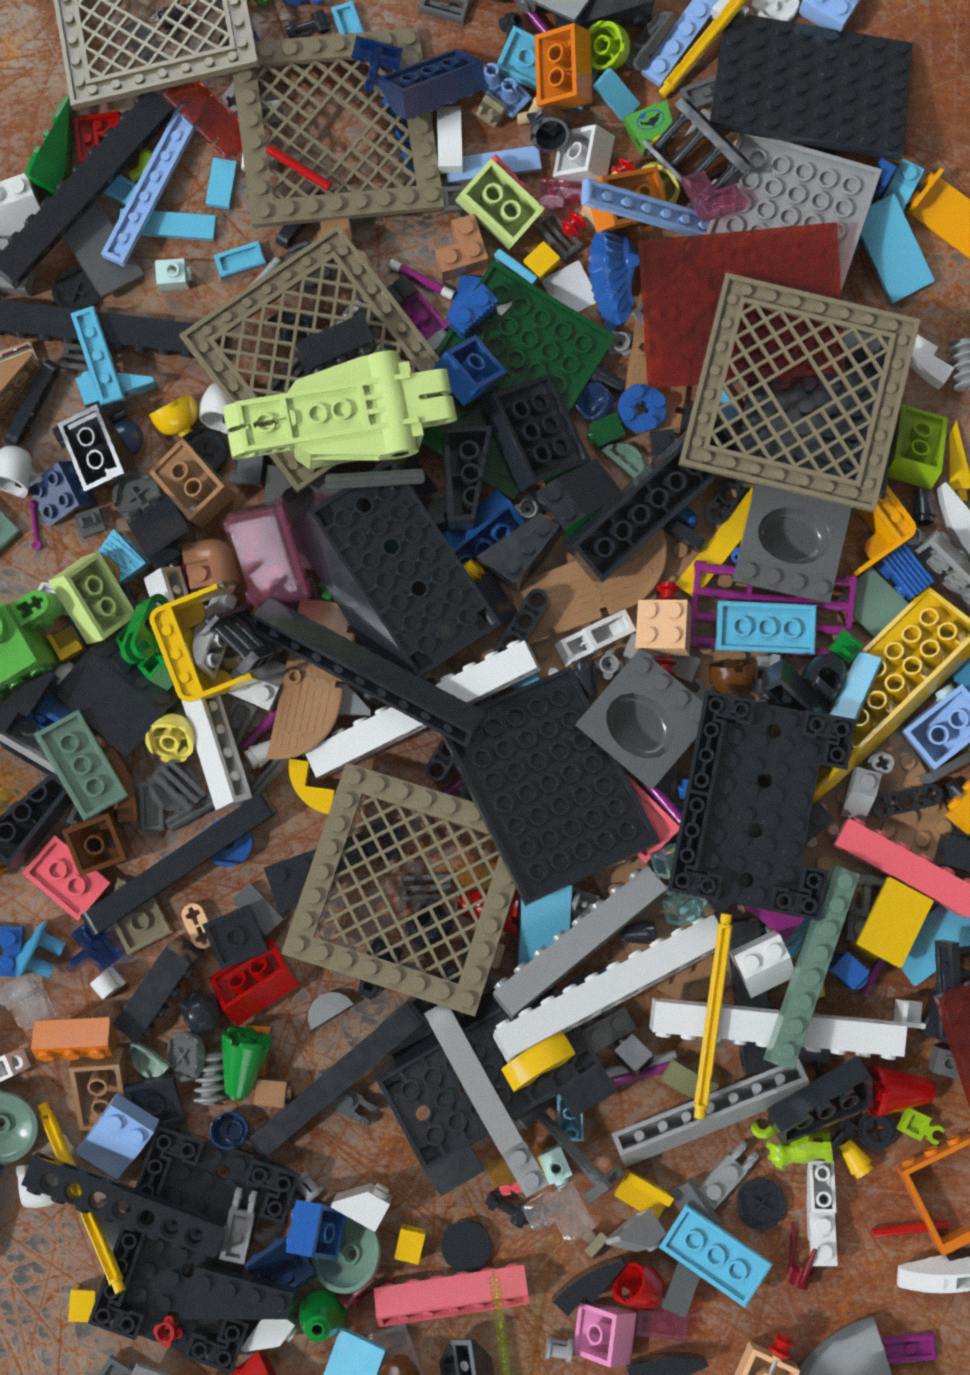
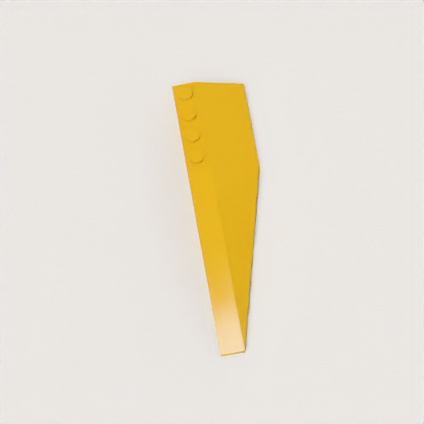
[755,586,970,829]

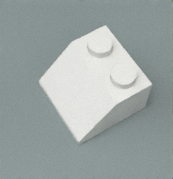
[553,124,615,183]
[0,173,41,239]
[228,662,286,712]
[729,930,794,998]
[330,1183,393,1232]

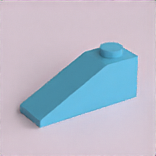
[882,159,925,211]
[75,371,158,408]

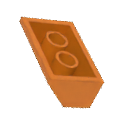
[534,23,593,108]
[31,1017,119,1062]

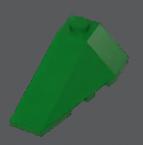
[24,95,75,197]

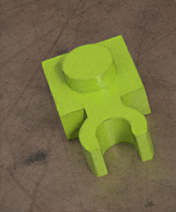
[897,1108,945,1145]

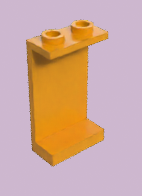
[907,167,970,259]

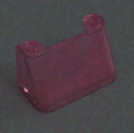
[223,497,313,609]

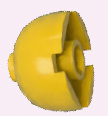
[149,392,199,437]

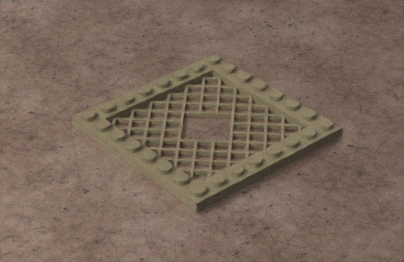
[54,0,260,110]
[229,28,444,228]
[179,225,440,493]
[678,273,921,513]
[281,763,516,1017]

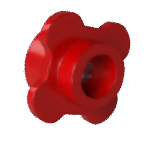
[153,1316,183,1348]

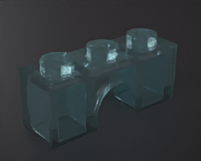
[650,843,705,927]

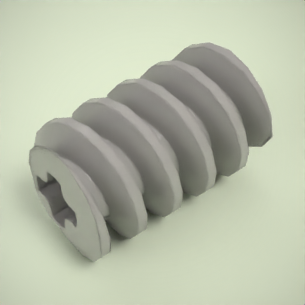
[948,338,970,392]
[193,1051,226,1105]

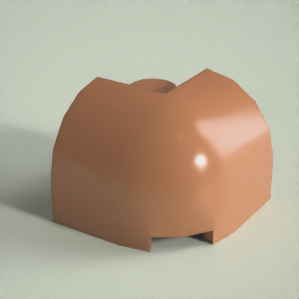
[182,539,242,590]

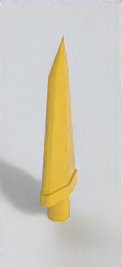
[949,420,970,503]

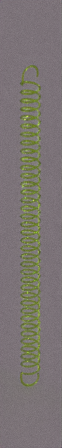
[489,1267,511,1375]

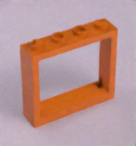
[897,1128,970,1256]

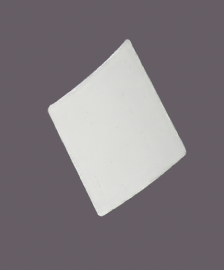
[542,260,597,312]

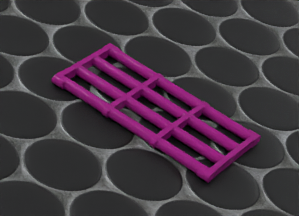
[690,560,857,663]

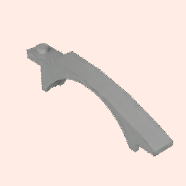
[424,1005,549,1198]

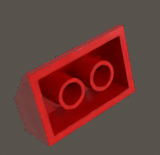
[209,937,300,1026]

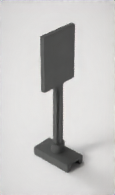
[506,1063,625,1203]

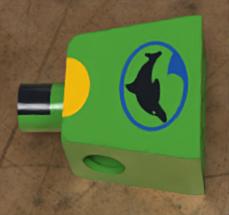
[623,100,675,162]

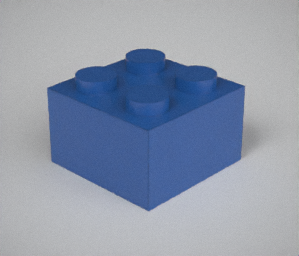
[432,335,507,406]
[286,1200,346,1261]

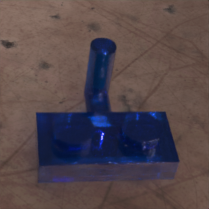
[351,35,403,92]
[66,923,123,973]

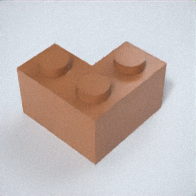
[435,214,488,281]

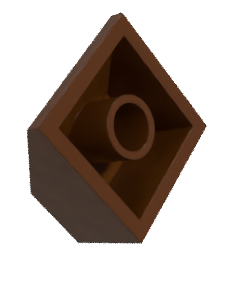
[61,808,132,876]

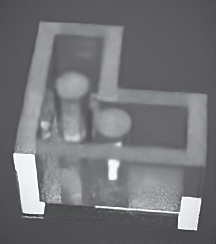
[0,972,57,1032]
[521,1181,596,1240]

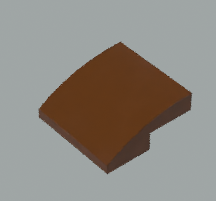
[665,131,730,191]

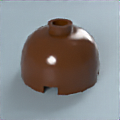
[709,659,758,697]

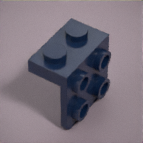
[29,461,98,526]
[245,1236,318,1289]

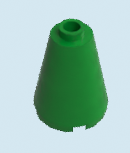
[221,1027,272,1101]
[297,1288,348,1342]

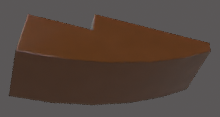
[108,747,140,822]

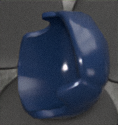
[575,383,614,422]
[113,420,144,455]
[209,1112,250,1150]

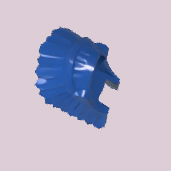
[588,231,640,332]

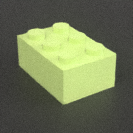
[455,159,545,250]
[49,552,135,644]

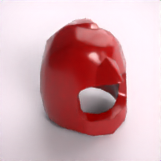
[612,1263,666,1311]

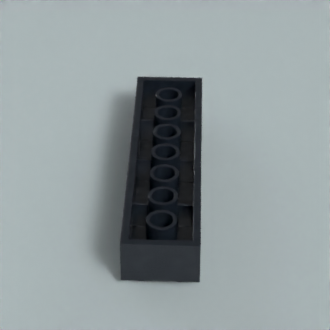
[563,416,742,583]

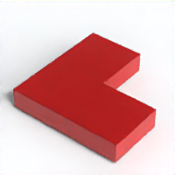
[73,111,121,163]

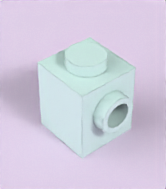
[155,258,193,291]
[537,1143,572,1186]

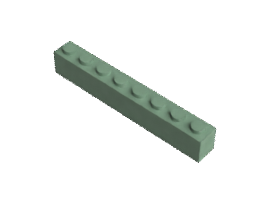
[763,865,860,1069]

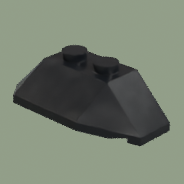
[439,1338,494,1375]

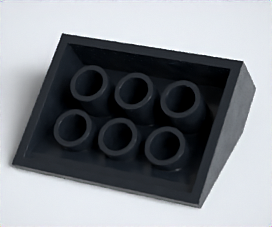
[479,373,591,492]
[52,637,179,758]

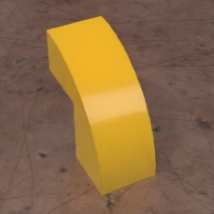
[289,759,336,814]
[501,1031,576,1091]

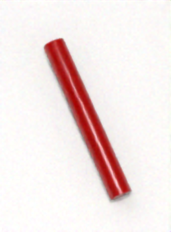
[266,144,332,191]
[871,1219,948,1239]

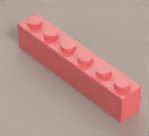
[831,817,970,918]
[374,1264,530,1327]

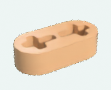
[182,903,211,949]

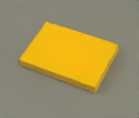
[855,877,934,968]

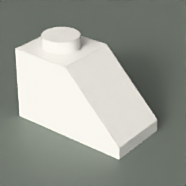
[241,1315,298,1352]

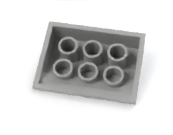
[913,530,970,612]

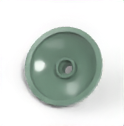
[0,1091,38,1164]
[312,1216,381,1294]

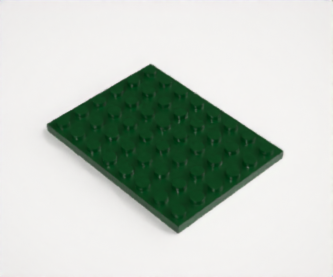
[421,260,616,501]

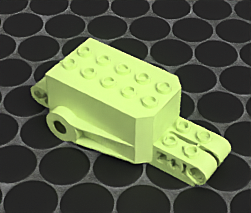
[222,350,457,469]

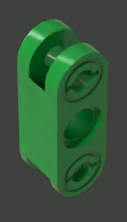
[120,594,169,664]

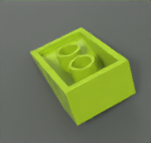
[888,404,948,490]

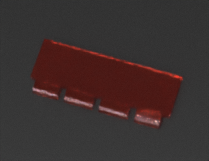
[163,81,242,159]

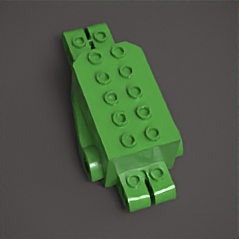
[0,590,65,702]

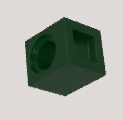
[586,412,626,451]

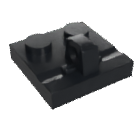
[202,904,269,970]
[124,1073,187,1127]

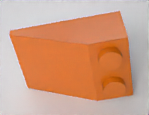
[590,166,666,233]

